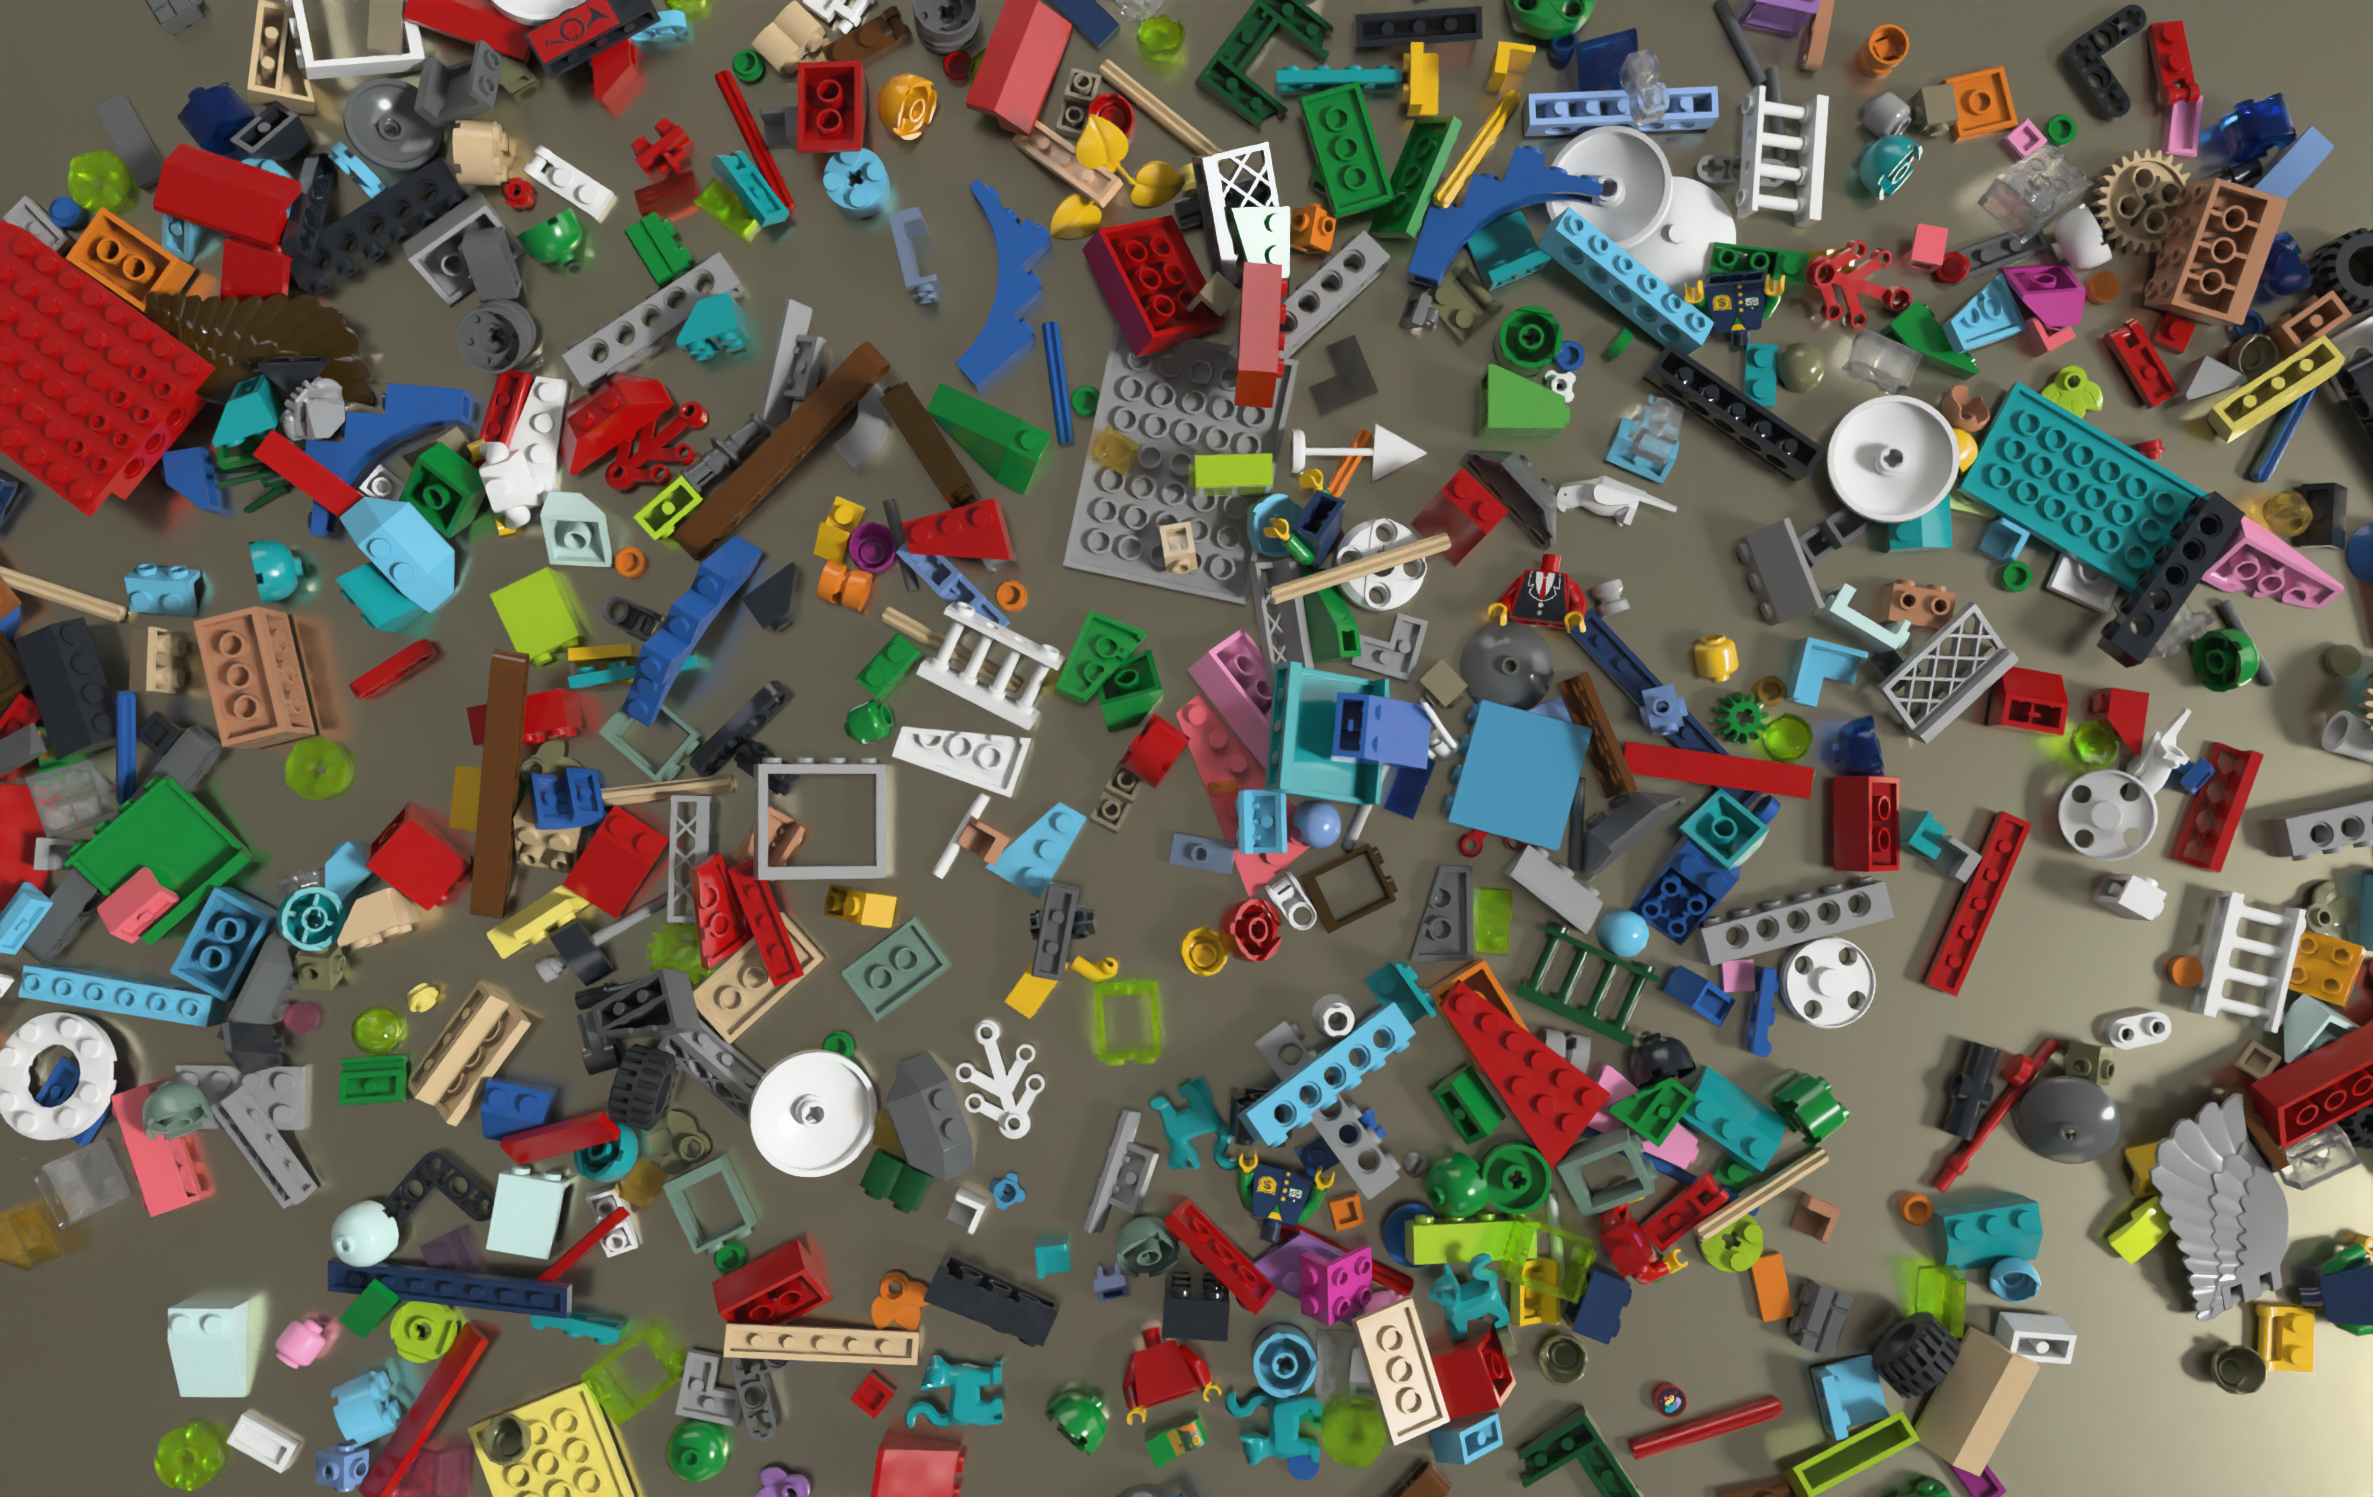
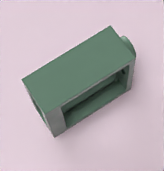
[598,701,703,782]
[1557,1125,1658,1218]
[662,1153,758,1255]

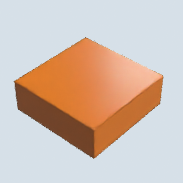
[1327,1191,1366,1232]

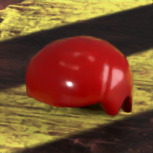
[1086,93,1135,136]

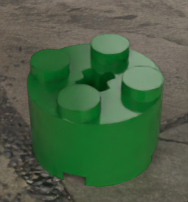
[1494,305,1563,376]
[1772,1073,1850,1148]

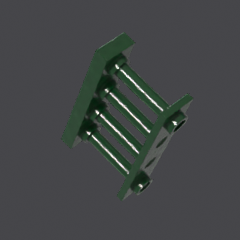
[1510,921,1662,1048]

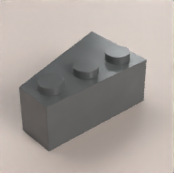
[592,968,702,1040]

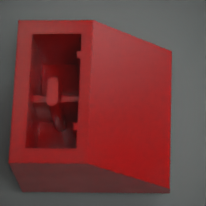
[1987,666,2069,737]

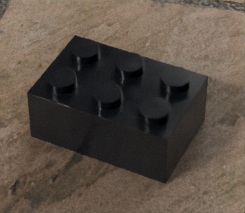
[1162,1274,1230,1342]

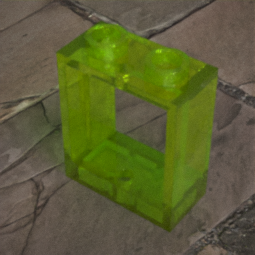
[1094,978,1162,1066]
[1497,1214,1597,1303]
[580,1323,685,1427]

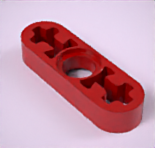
[349,639,437,700]

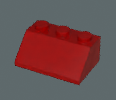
[1831,776,1900,872]
[712,1240,832,1325]

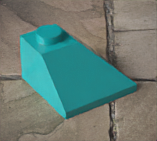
[1885,492,1953,554]
[1678,788,1770,871]

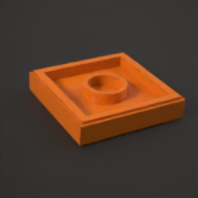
[1940,65,2018,142]

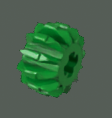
[1713,691,1769,745]

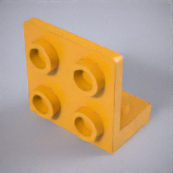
[2288,929,2366,1010]

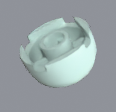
[330,1200,399,1267]

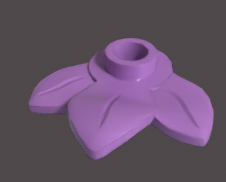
[754,1467,810,1497]

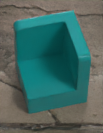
[1900,811,1946,860]
[1035,1237,1072,1279]

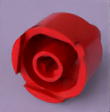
[1119,713,1191,789]

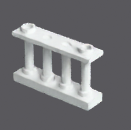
[1735,85,1829,228]
[916,602,1066,731]
[2189,890,2306,1033]

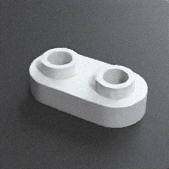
[2104,1010,2171,1050]

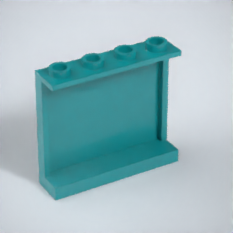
[1264,661,1390,806]

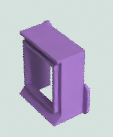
[1737,0,1820,37]

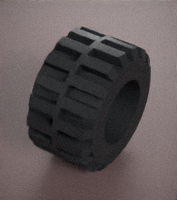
[2309,228,2373,314]
[608,1044,676,1131]
[1871,1311,1960,1399]

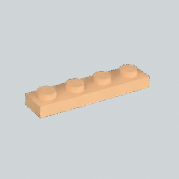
[1012,120,1123,208]

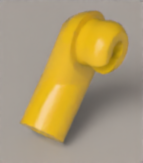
[1070,955,1118,983]

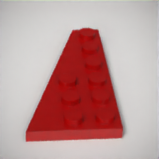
[1439,979,1611,1170]

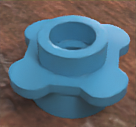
[989,1173,1025,1210]

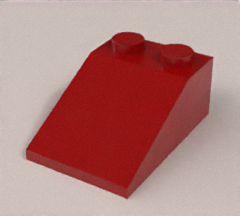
[797,60,867,153]
[562,805,670,919]

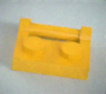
[2255,1303,2315,1372]

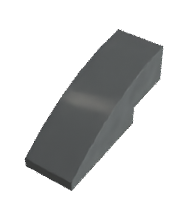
[1797,506,1877,568]

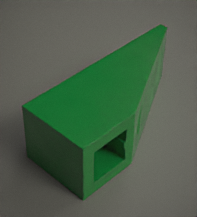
[1709,242,1810,294]
[1880,300,1980,381]
[1301,568,1362,663]

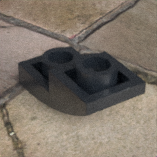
[549,918,614,987]

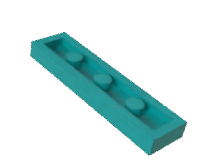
[1275,65,1402,93]
[568,655,701,689]

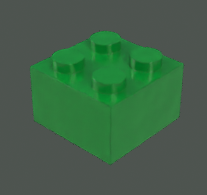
[399,442,486,539]

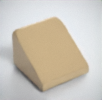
[2235,1040,2283,1082]

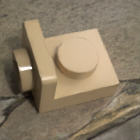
[1159,521,1198,574]

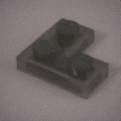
[1308,334,1378,418]

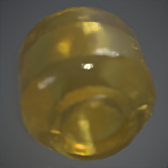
[2262,490,2313,537]

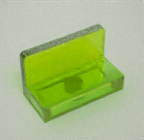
[1915,1265,1967,1338]

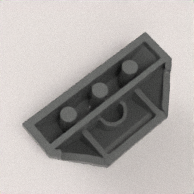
[1462,450,1557,550]
[1580,792,1686,882]
[216,922,301,1040]
[885,1052,973,1182]

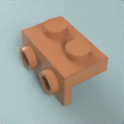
[732,805,805,882]

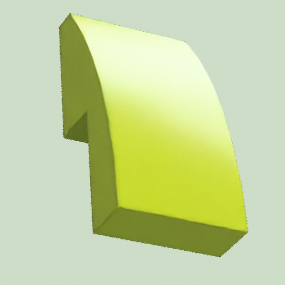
[2107,1195,2170,1264]

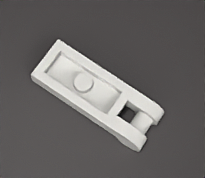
[522,144,614,220]

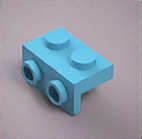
[124,563,200,617]
[1235,790,1287,854]

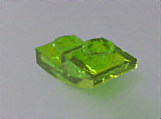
[695,178,762,244]
[1476,888,1512,956]

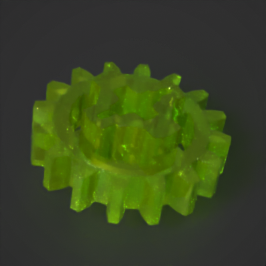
[646,922,711,984]

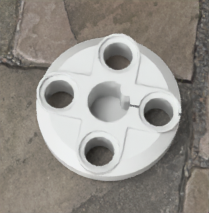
[1333,518,1427,611]
[2058,770,2158,861]
[1779,936,1876,1028]

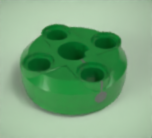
[1506,0,1596,40]

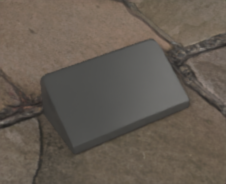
[0,723,47,777]

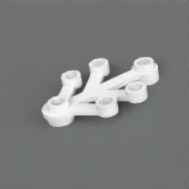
[956,1019,1045,1139]

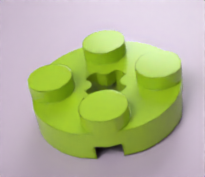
[1697,1210,1764,1273]
[390,1301,458,1363]

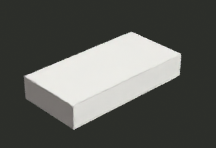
[226,1412,301,1473]

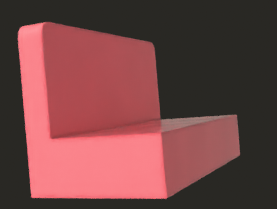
[97,867,182,944]

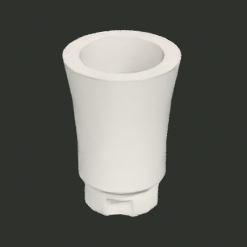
[2322,710,2373,765]
[1312,994,1355,1038]

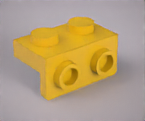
[1402,42,1439,117]
[1510,1256,1560,1327]

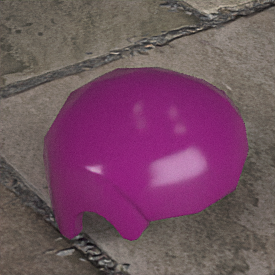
[848,521,896,573]

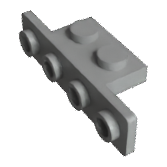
[759,299,827,427]
[1084,1110,1159,1233]

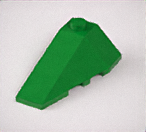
[926,382,1052,495]

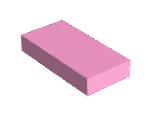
[2162,95,2203,160]

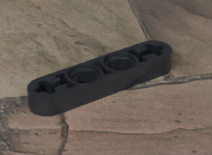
[283,152,335,259]
[690,680,790,778]

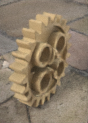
[2091,149,2191,254]

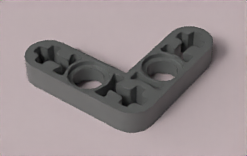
[731,1358,805,1442]

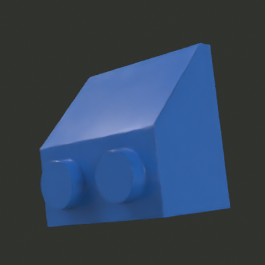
[480,1075,560,1141]

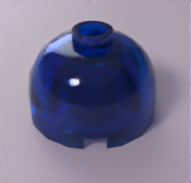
[2256,231,2311,297]
[1832,715,1885,777]

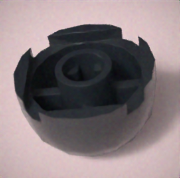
[1630,1033,1697,1089]

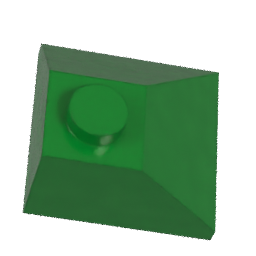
[1097,649,1164,732]

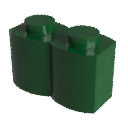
[859,1148,934,1214]

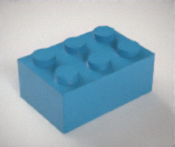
[169,886,277,1002]

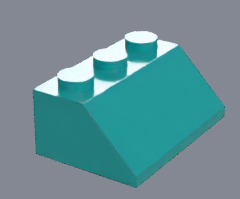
[1678,1066,1788,1174]
[1932,1195,2043,1274]

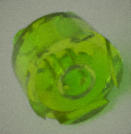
[1320,1393,1386,1468]

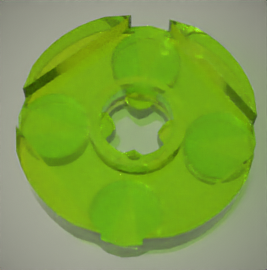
[68,150,136,214]
[285,738,353,801]
[154,1423,225,1491]

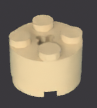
[452,120,508,186]

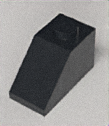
[229,101,311,160]
[742,562,801,632]
[222,1022,286,1074]

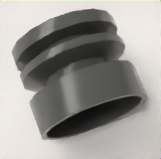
[913,0,980,54]
[455,298,536,374]

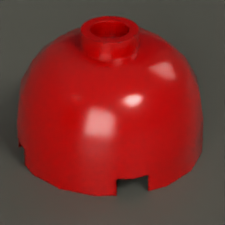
[1219,899,1281,962]

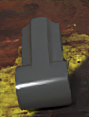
[577,1011,623,1075]

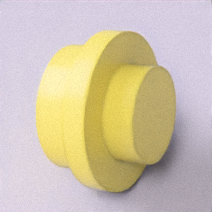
[406,983,438,1012]

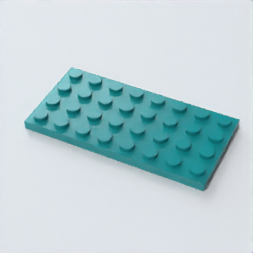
[1956,381,2208,615]

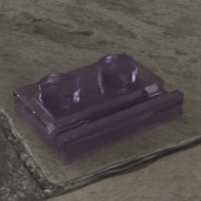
[419,1225,487,1274]

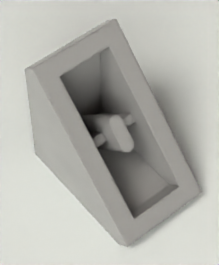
[2172,355,2248,406]

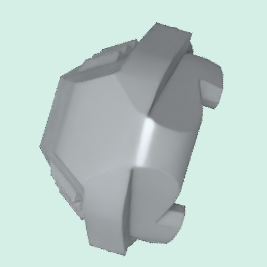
[279,376,345,441]

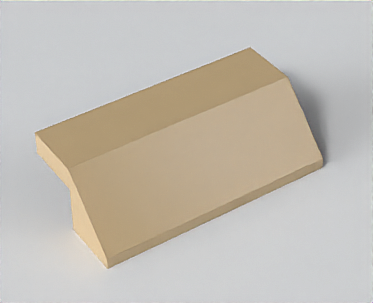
[407,980,531,1127]
[1914,1326,2040,1477]

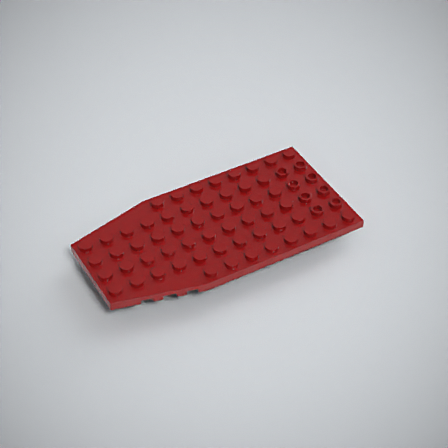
[0,220,215,517]

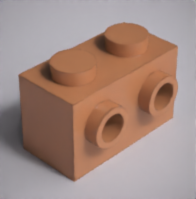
[2267,290,2352,360]
[1878,579,1956,633]

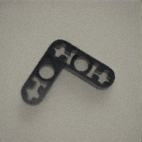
[2062,5,2147,122]
[381,1150,496,1227]

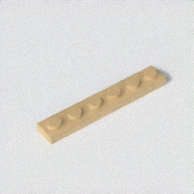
[723,1323,919,1365]

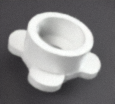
[1545,370,1576,403]

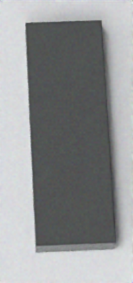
[93,92,164,190]
[1954,220,2050,284]
[1031,882,1080,982]

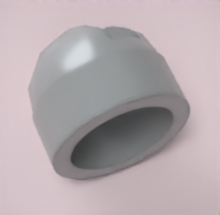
[1402,1151,1428,1178]

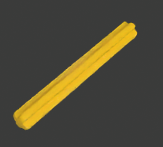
[1433,89,1521,209]

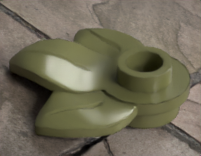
[520,740,583,785]
[2304,881,2359,941]
[647,1111,710,1175]

